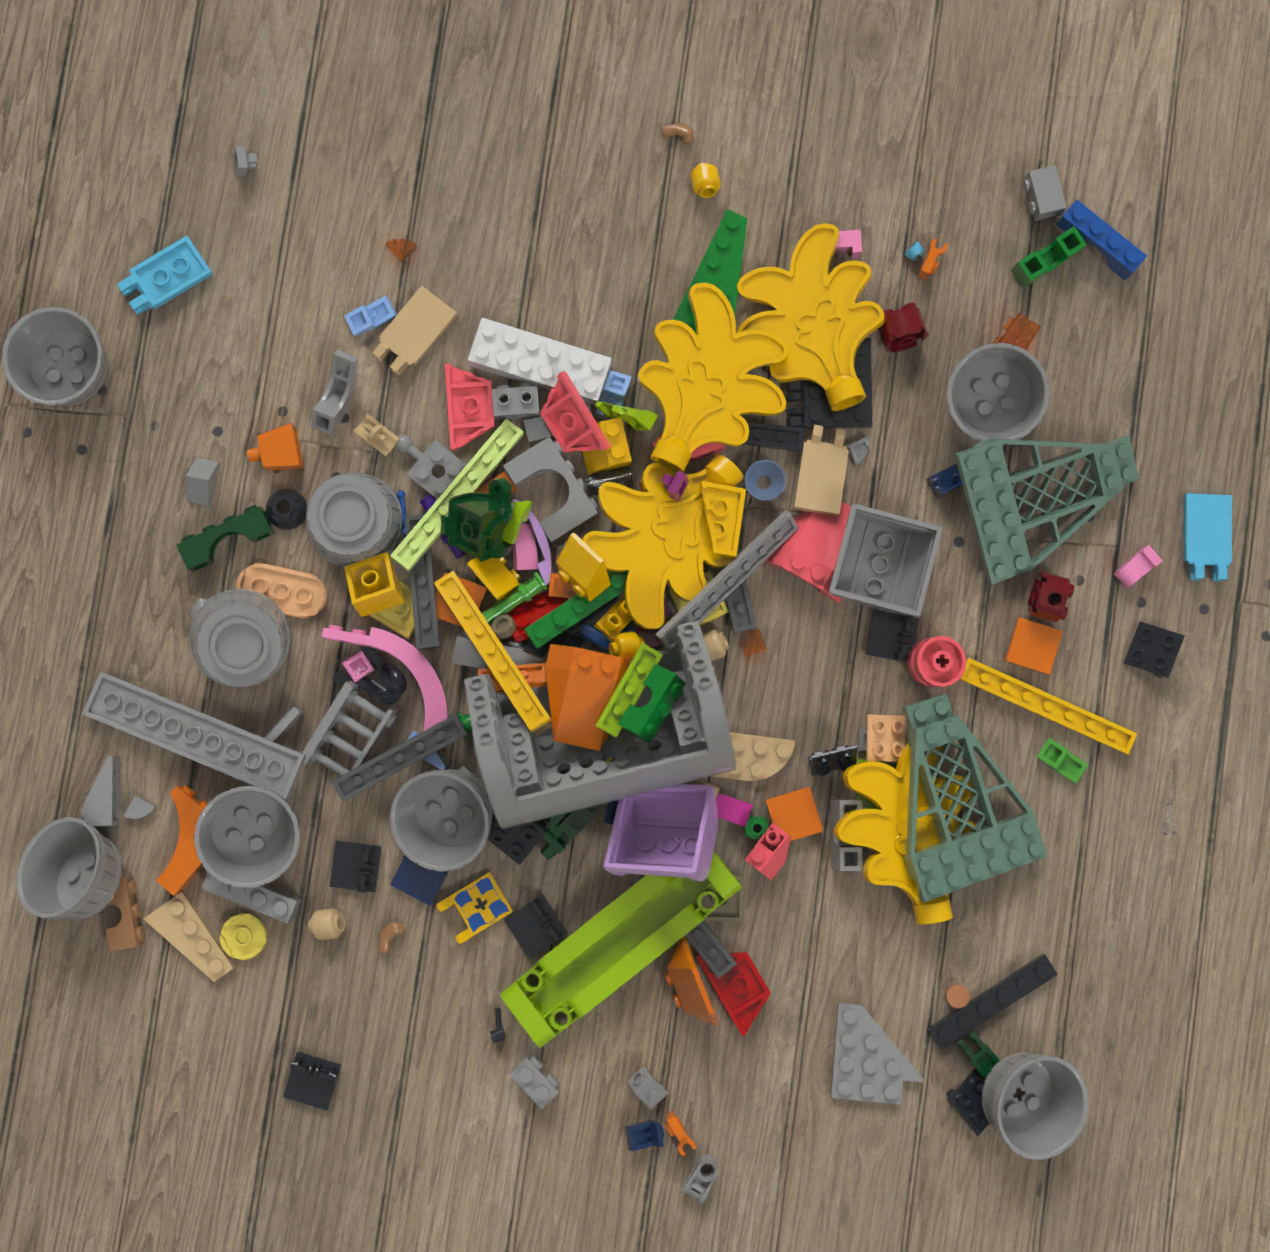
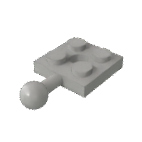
[395,434,466,500]

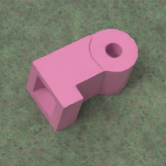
[834,230,862,258]
[1114,545,1163,588]

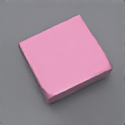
[340,650,374,682]

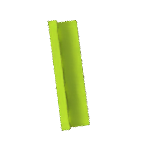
[595,643,663,737]

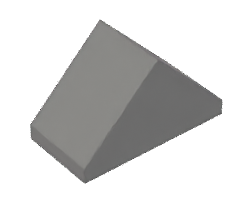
[186,458,220,507]

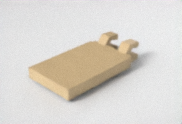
[372,286,457,376]
[793,425,849,517]

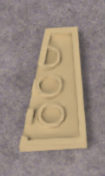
[143,891,235,982]

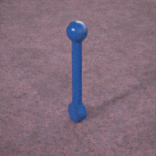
[397,490,406,537]

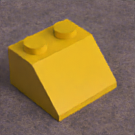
[582,418,632,476]
[556,533,611,602]
[344,552,405,617]
[467,557,521,601]

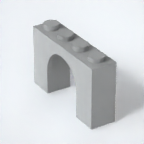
[503,437,599,545]

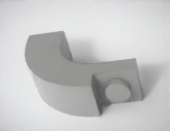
[311,350,359,435]

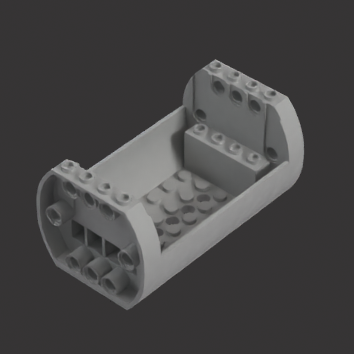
[464,620,736,829]

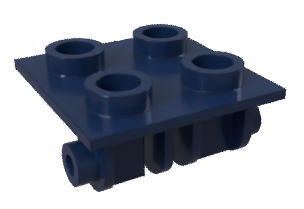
[390,854,449,906]

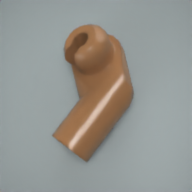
[662,123,694,143]
[378,921,404,953]

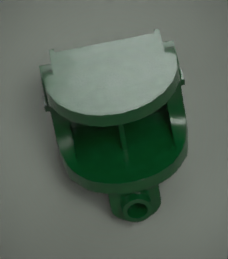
[441,478,514,562]

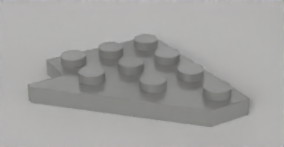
[830,1002,923,1104]

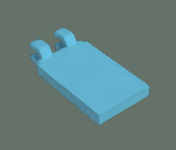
[117,236,213,315]
[1183,493,1232,582]

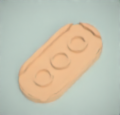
[236,563,327,619]

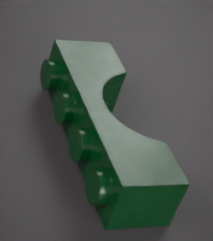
[176,505,276,572]

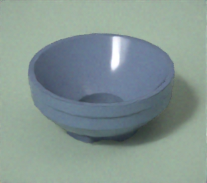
[744,460,786,501]

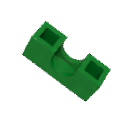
[1012,226,1087,288]
[618,664,686,744]

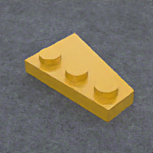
[700,481,746,558]

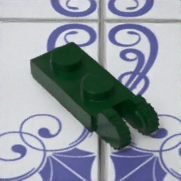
[958,1030,1000,1080]

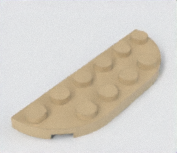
[713,732,795,781]

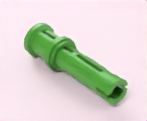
[482,572,548,625]

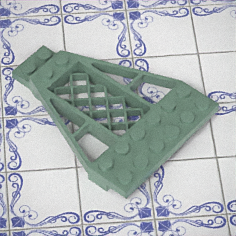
[954,436,1139,585]
[902,693,1048,902]

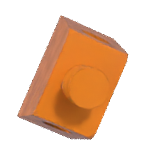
[247,423,304,471]

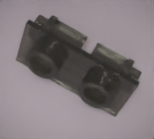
[585,466,634,497]

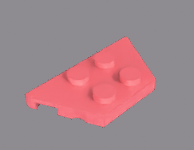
[445,364,495,451]
[540,371,611,452]

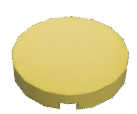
[220,913,268,960]

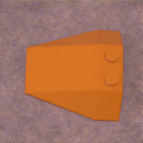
[545,644,631,751]
[664,936,719,1026]

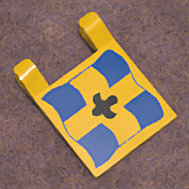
[436,872,513,944]

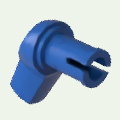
[580,623,635,653]

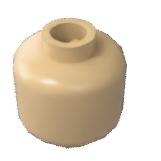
[703,629,729,662]
[308,908,345,940]

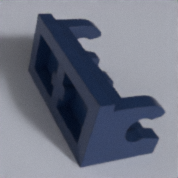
[927,463,963,499]

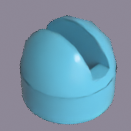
[904,241,924,261]

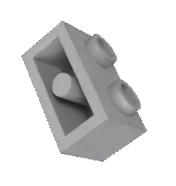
[1023,165,1067,221]
[492,383,540,421]
[509,1053,560,1110]

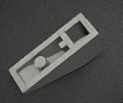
[81,756,120,826]

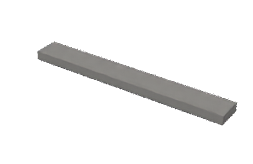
[655,510,799,652]

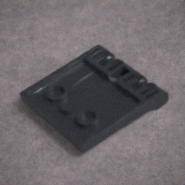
[786,338,873,429]

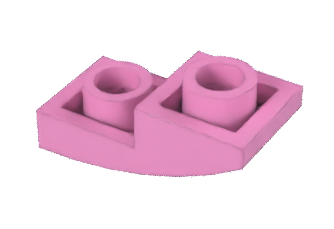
[513,523,538,570]

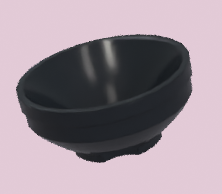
[266,489,308,530]

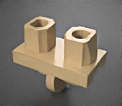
[354,414,400,457]

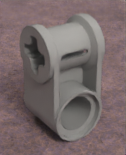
[680,1154,718,1204]

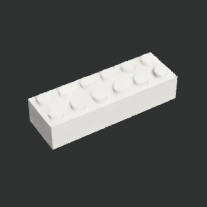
[468,318,612,406]

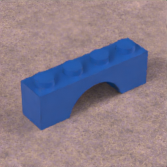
[1056,199,1147,281]

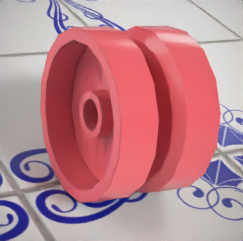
[907,636,966,687]

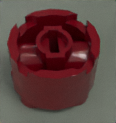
[878,302,928,353]
[1027,571,1075,622]

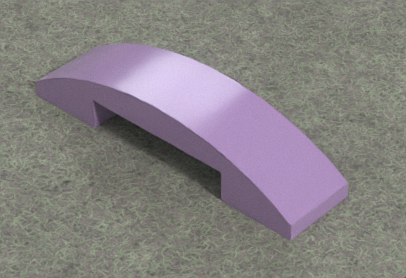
[512,498,552,587]

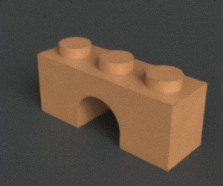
[105,875,146,952]

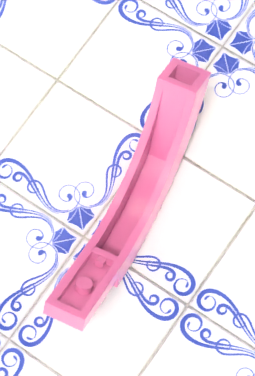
[322,625,447,731]

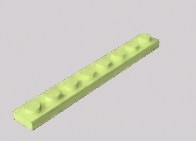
[390,419,524,572]

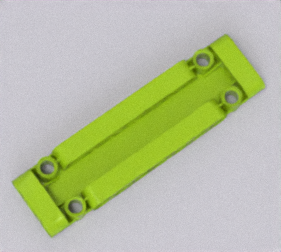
[500,851,743,1048]

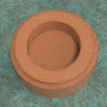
[945,984,970,1008]

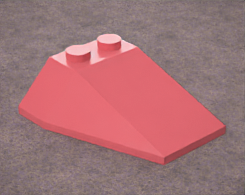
[764,501,851,604]

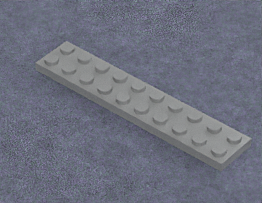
[82,671,307,799]

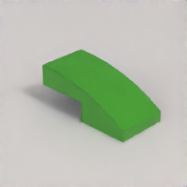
[1037,738,1089,785]

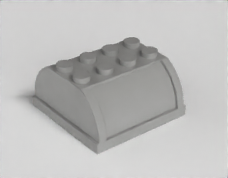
[828,503,943,618]

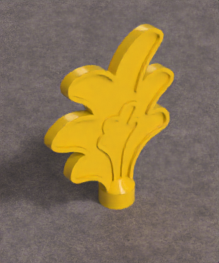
[737,223,885,411]
[637,283,788,473]
[582,454,743,630]
[834,742,975,924]

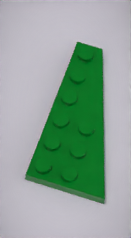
[673,209,747,334]

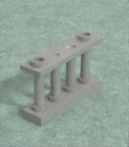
[302,681,397,776]

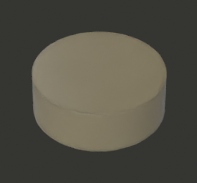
[492,614,516,639]

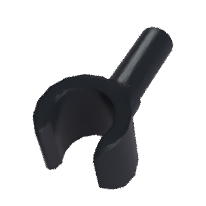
[490,1008,506,1043]

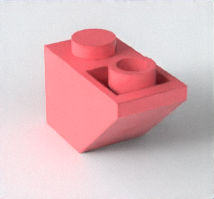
[744,823,791,880]

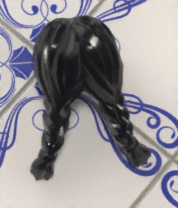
[332,645,407,705]

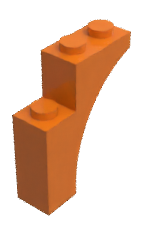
[156,785,208,896]

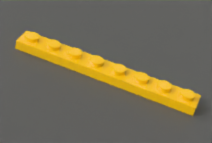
[434,571,551,733]
[959,658,1138,755]

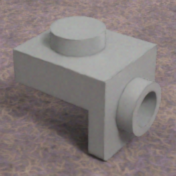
[628,1066,668,1109]

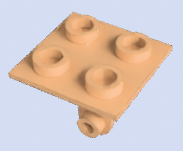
[867,714,905,762]

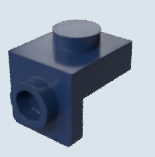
[625,1120,664,1152]

